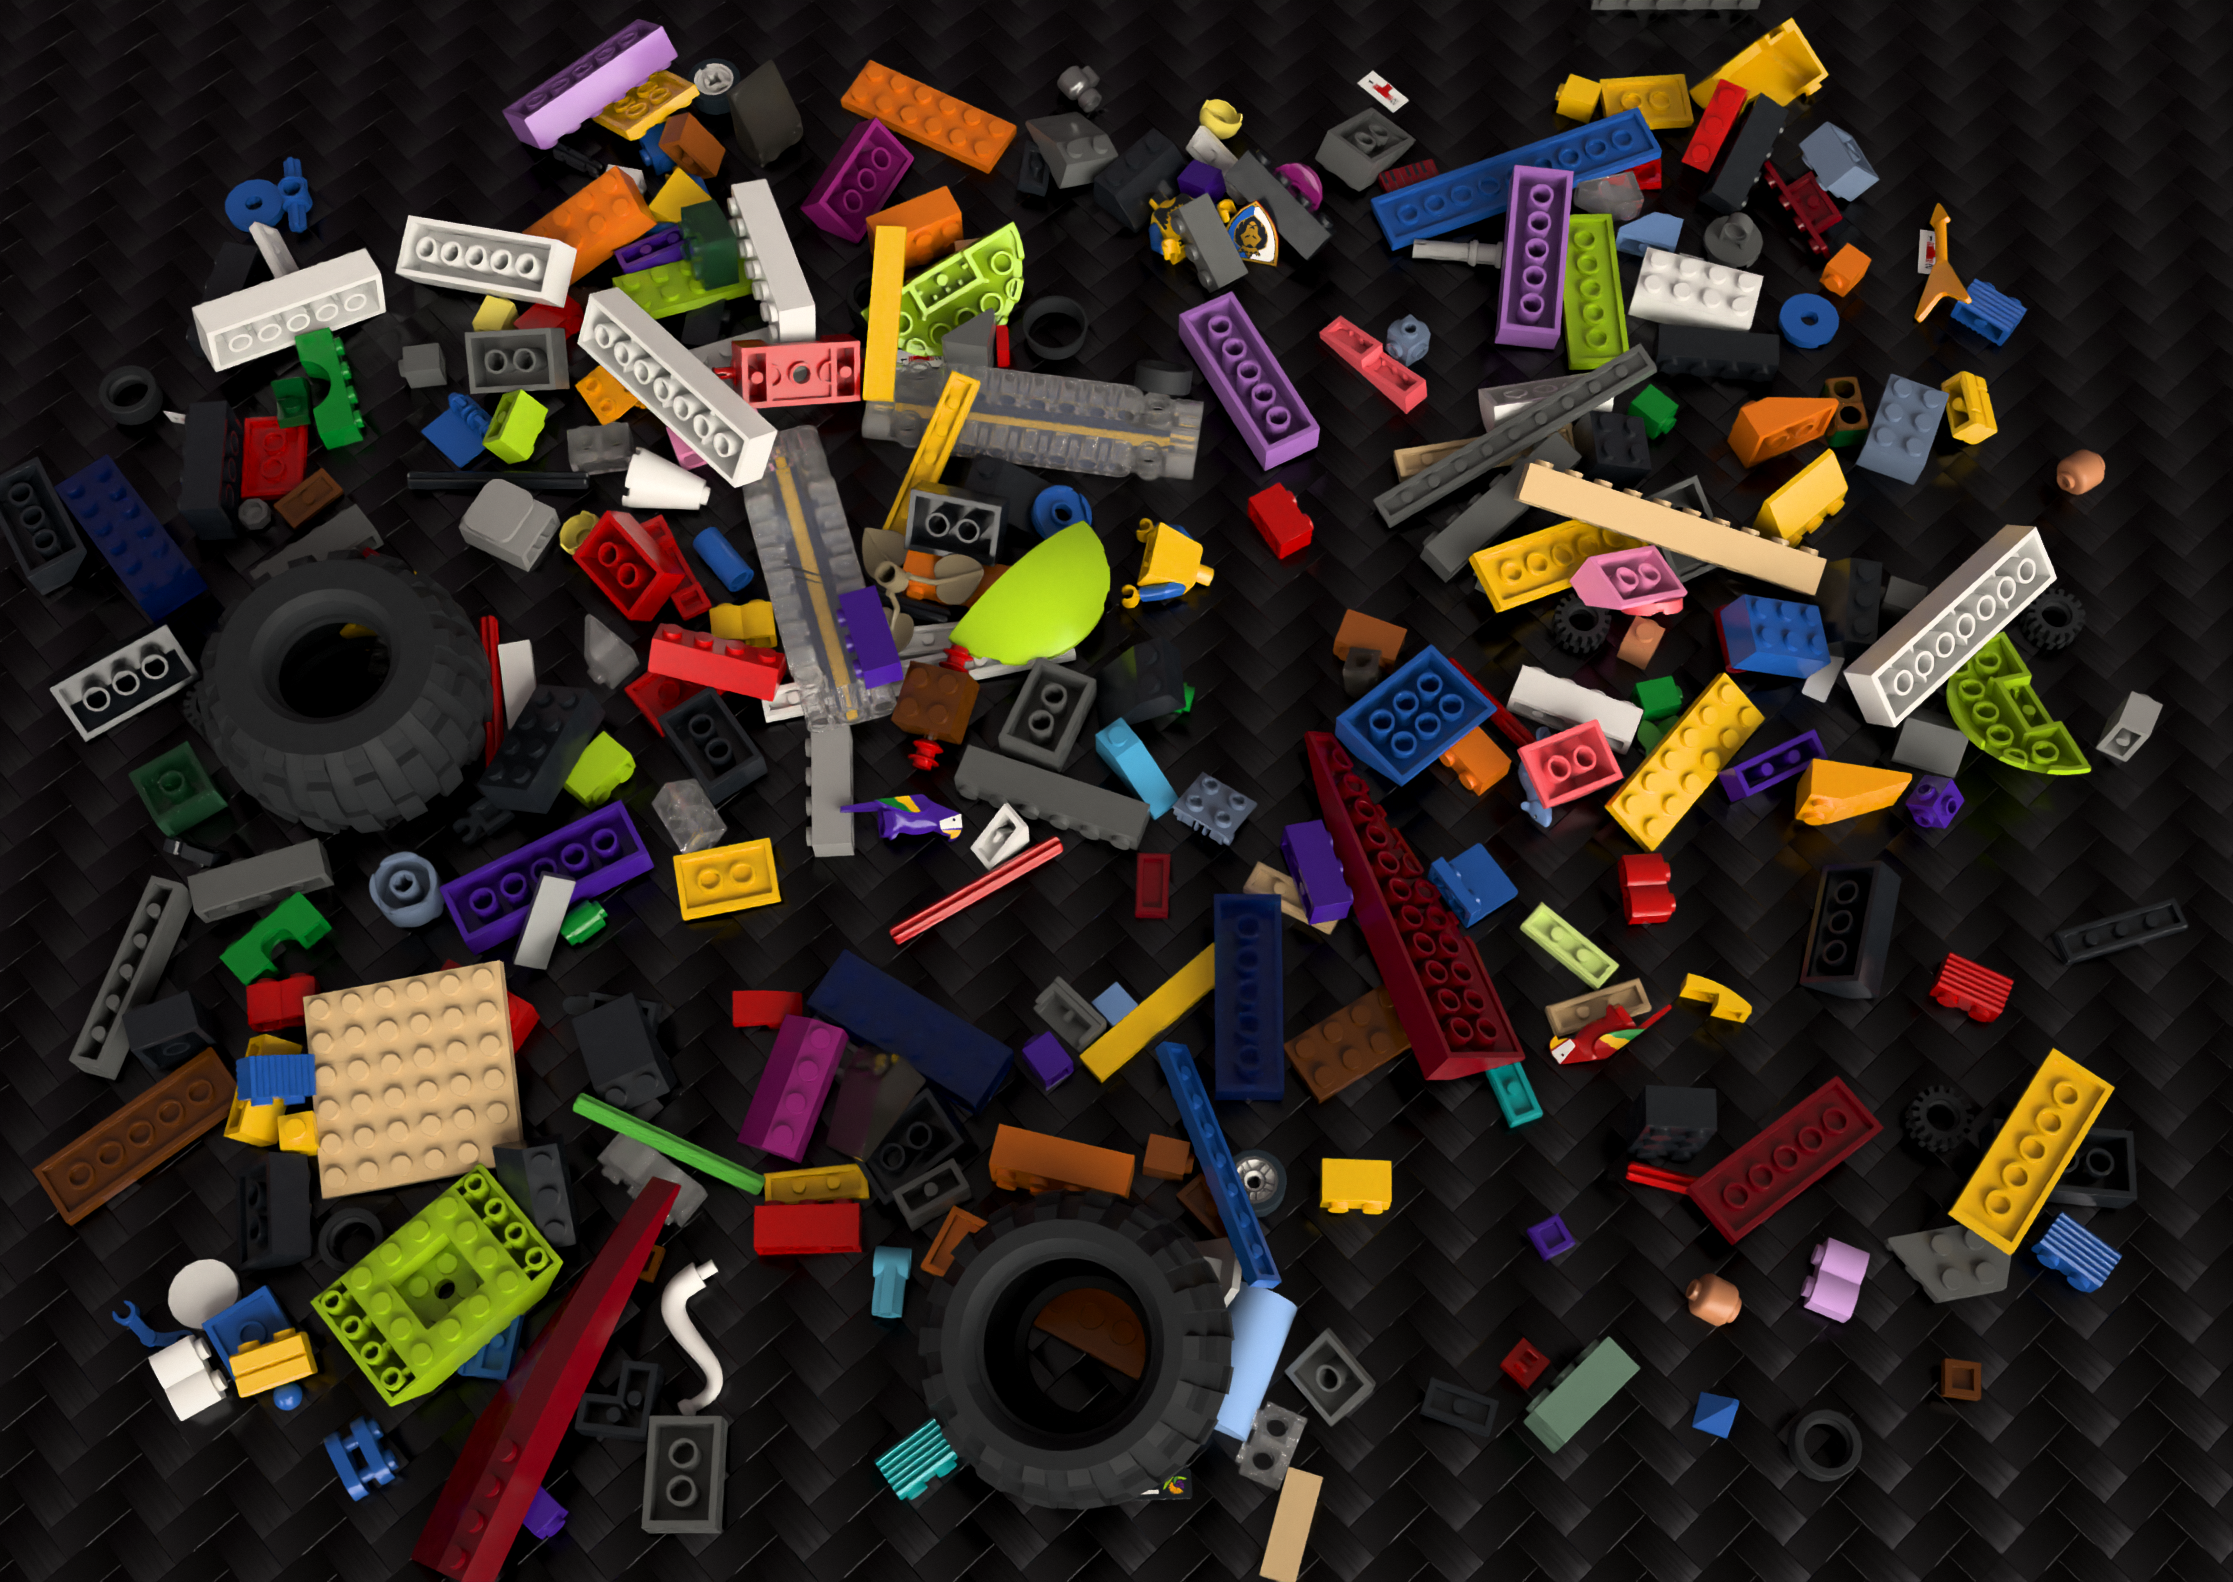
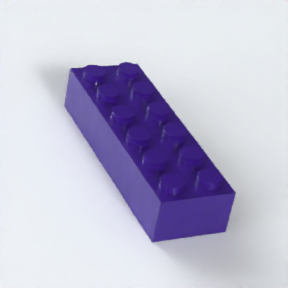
[439,800,654,956]

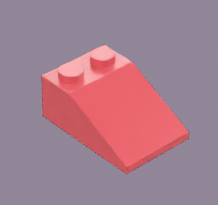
[1517,719,1624,809]

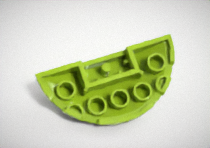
[860,222,1024,357]
[948,520,1110,666]
[1946,631,2091,775]

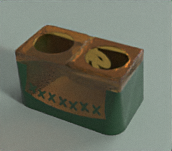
[1818,377,1869,447]

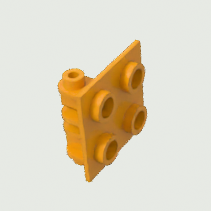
[575,365,647,429]

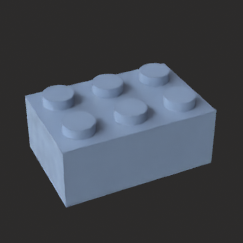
[1855,374,1949,485]

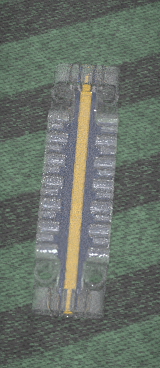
[862,359,1204,480]
[742,425,897,733]

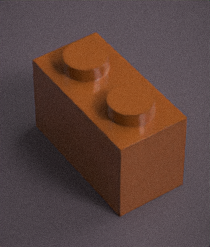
[658,112,725,180]
[1333,609,1407,675]

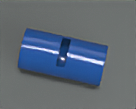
[692,527,754,592]

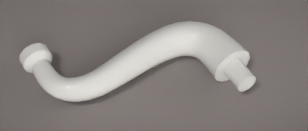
[661,1259,723,1416]

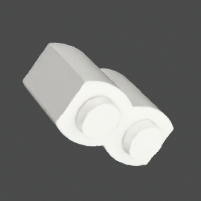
[148,1334,228,1421]

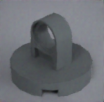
[1702,212,1763,269]

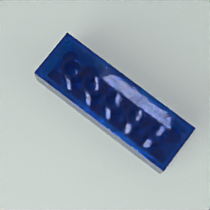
[55,454,208,623]
[1213,894,1284,1100]
[807,949,1015,1117]

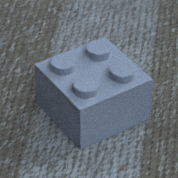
[1799,121,1880,202]

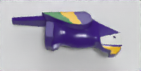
[840,794,963,842]

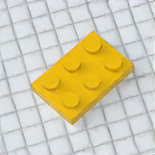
[1599,74,1694,130]
[673,837,781,921]

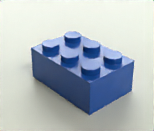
[1720,594,1831,679]

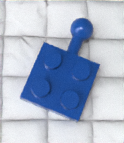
[201,1285,303,1410]

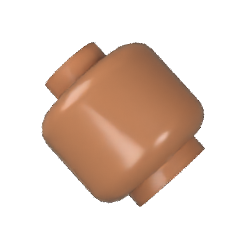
[2057,449,2105,495]
[1686,1273,1742,1326]

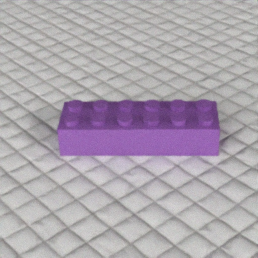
[502,19,678,150]
[1495,165,1574,350]
[1179,291,1320,471]

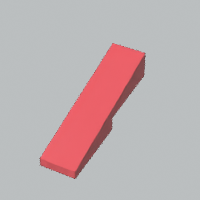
[1319,316,1427,414]

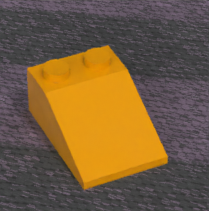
[1794,758,1912,825]

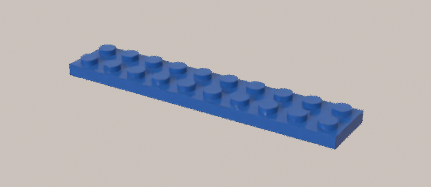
[1370,107,1662,251]

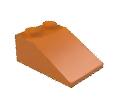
[1727,397,1839,469]

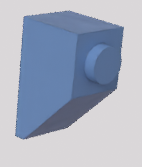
[1615,212,1684,257]

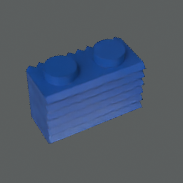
[1950,278,2027,346]
[236,1054,317,1107]
[2031,1211,2122,1293]

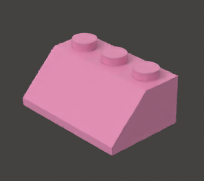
[1569,545,1688,610]

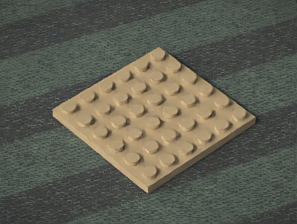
[303,960,524,1200]

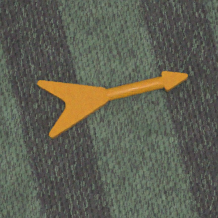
[1914,203,1972,323]

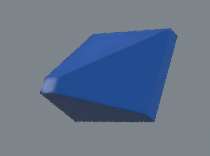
[1691,1392,1739,1439]

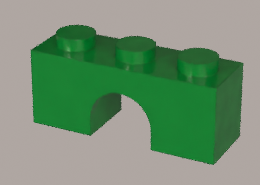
[219,891,332,987]

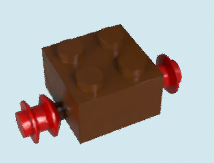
[891,645,980,770]

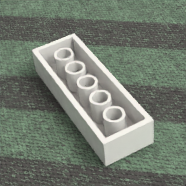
[727,179,816,343]
[395,215,577,308]
[192,248,386,372]

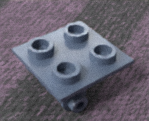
[1172,772,1257,846]

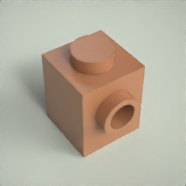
[1616,615,1665,670]

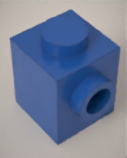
[639,122,678,175]

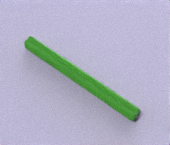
[573,1093,765,1195]

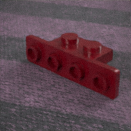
[1763,160,1843,260]

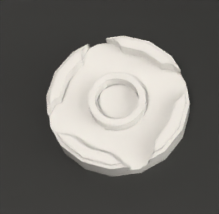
[168,1259,242,1331]

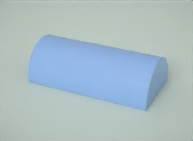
[1214,1281,1297,1442]

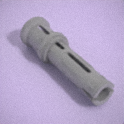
[1412,239,1503,269]

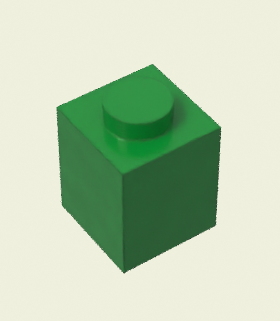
[1627,384,1679,440]
[1630,676,1683,725]

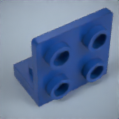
[1427,843,1518,929]

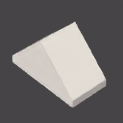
[970,803,1030,871]

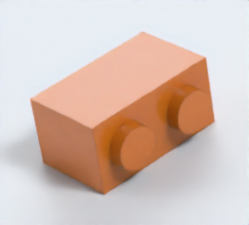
[1439,726,1512,796]

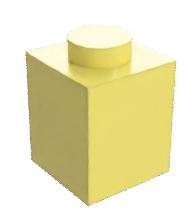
[472,295,519,332]

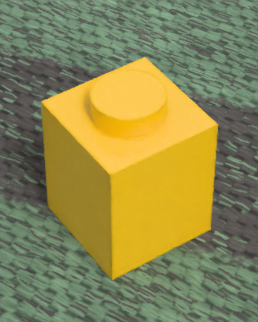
[1555,73,1602,124]
[277,1110,320,1157]

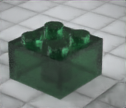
[678,199,739,291]
[128,741,228,838]

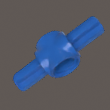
[278,157,313,234]

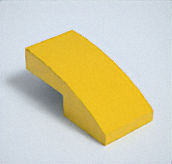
[1679,973,1752,1023]

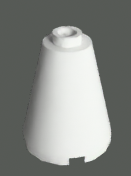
[622,447,711,510]

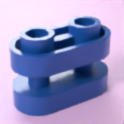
[323,1415,399,1501]

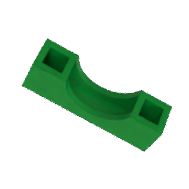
[294,327,365,450]

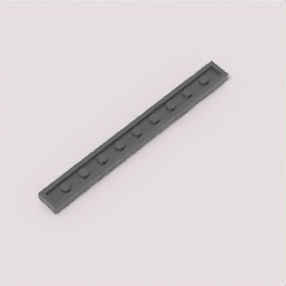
[1373,343,1657,528]

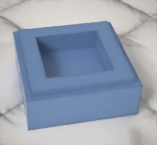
[1091,982,1138,1028]

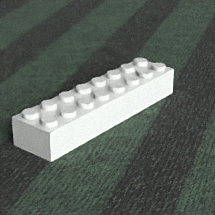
[577,287,778,488]
[1843,525,2057,727]

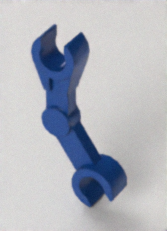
[112,1300,198,1348]

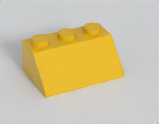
[1751,448,1848,548]

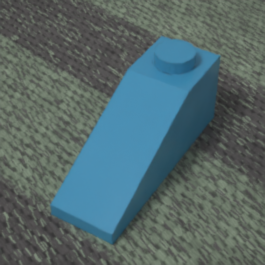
[1095,717,1179,820]

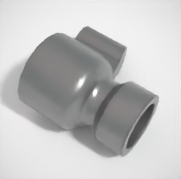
[1057,66,1102,113]

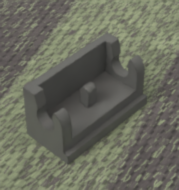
[1033,976,1107,1055]

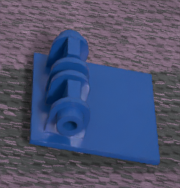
[421,392,492,469]

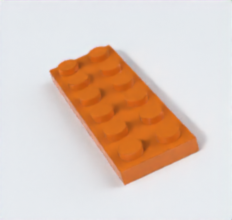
[841,60,1017,174]

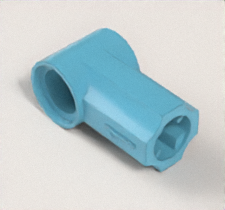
[871,1246,912,1318]

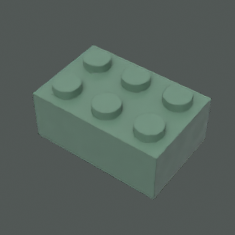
[1523,1336,1640,1454]

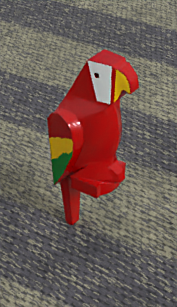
[1549,1003,1672,1065]

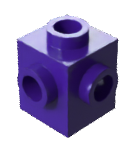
[1905,775,1965,829]

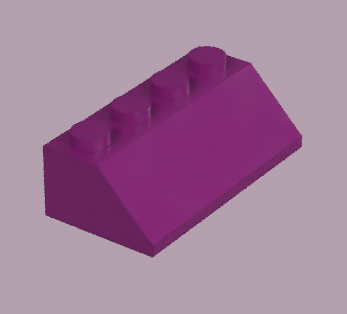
[800,117,914,244]
[737,1014,849,1164]

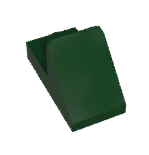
[271,376,311,429]

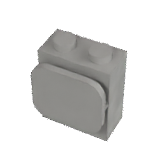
[459,479,561,572]

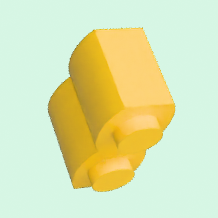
[709,599,778,648]

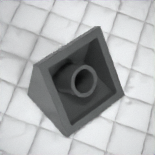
[941,307,997,380]
[1890,707,1969,778]
[1284,1328,1376,1426]

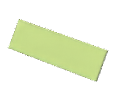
[1519,902,1619,991]

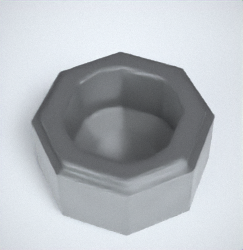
[238,498,271,530]

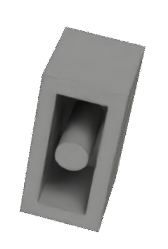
[2096,691,2163,762]

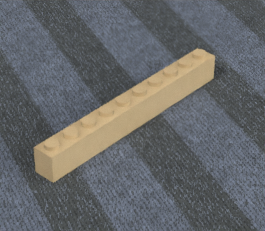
[1513,459,1827,595]

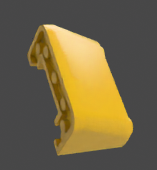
[1688,17,1829,124]

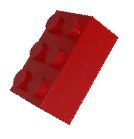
[572,510,686,621]

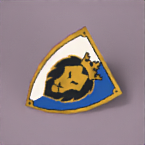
[1226,200,1279,266]

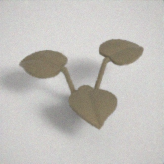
[862,528,984,653]

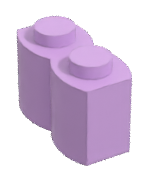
[1801,1237,1870,1323]

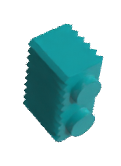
[874,1417,958,1500]

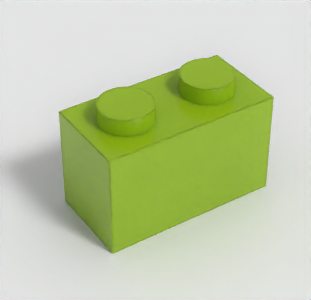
[482,389,548,464]
[563,731,636,811]

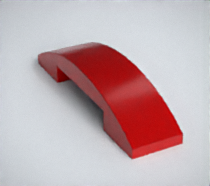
[640,514,713,621]

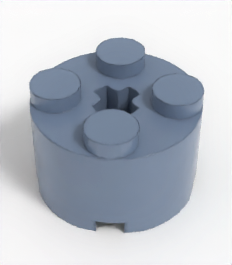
[369,852,445,927]

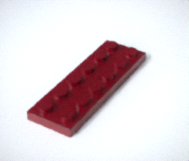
[1685,1076,1884,1245]

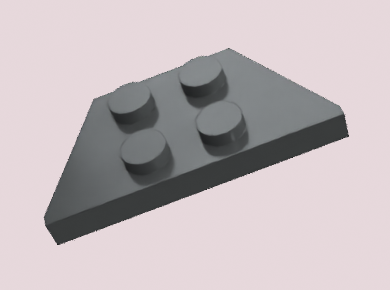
[1884,1224,2012,1303]

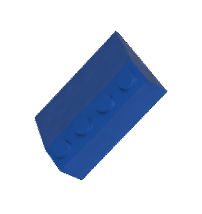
[1335,644,1497,787]

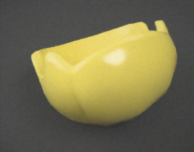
[1199,99,1243,140]
[559,510,600,555]

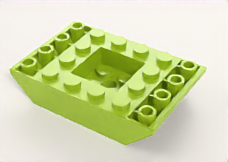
[310,1163,563,1407]

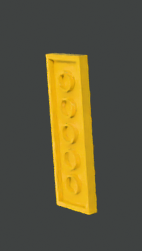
[1468,519,1649,613]
[1604,672,1765,853]
[1948,1048,2115,1256]

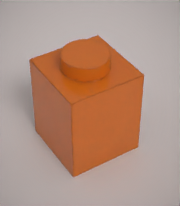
[1819,243,1872,298]

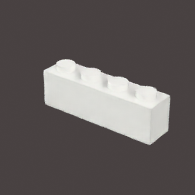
[1506,665,1644,755]

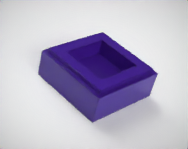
[1526,1213,1576,1262]

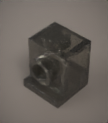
[1343,647,1382,698]

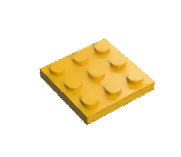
[592,70,700,141]

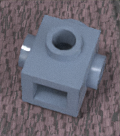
[1385,314,1431,367]

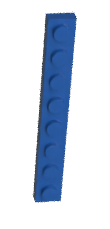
[1155,1041,1282,1289]

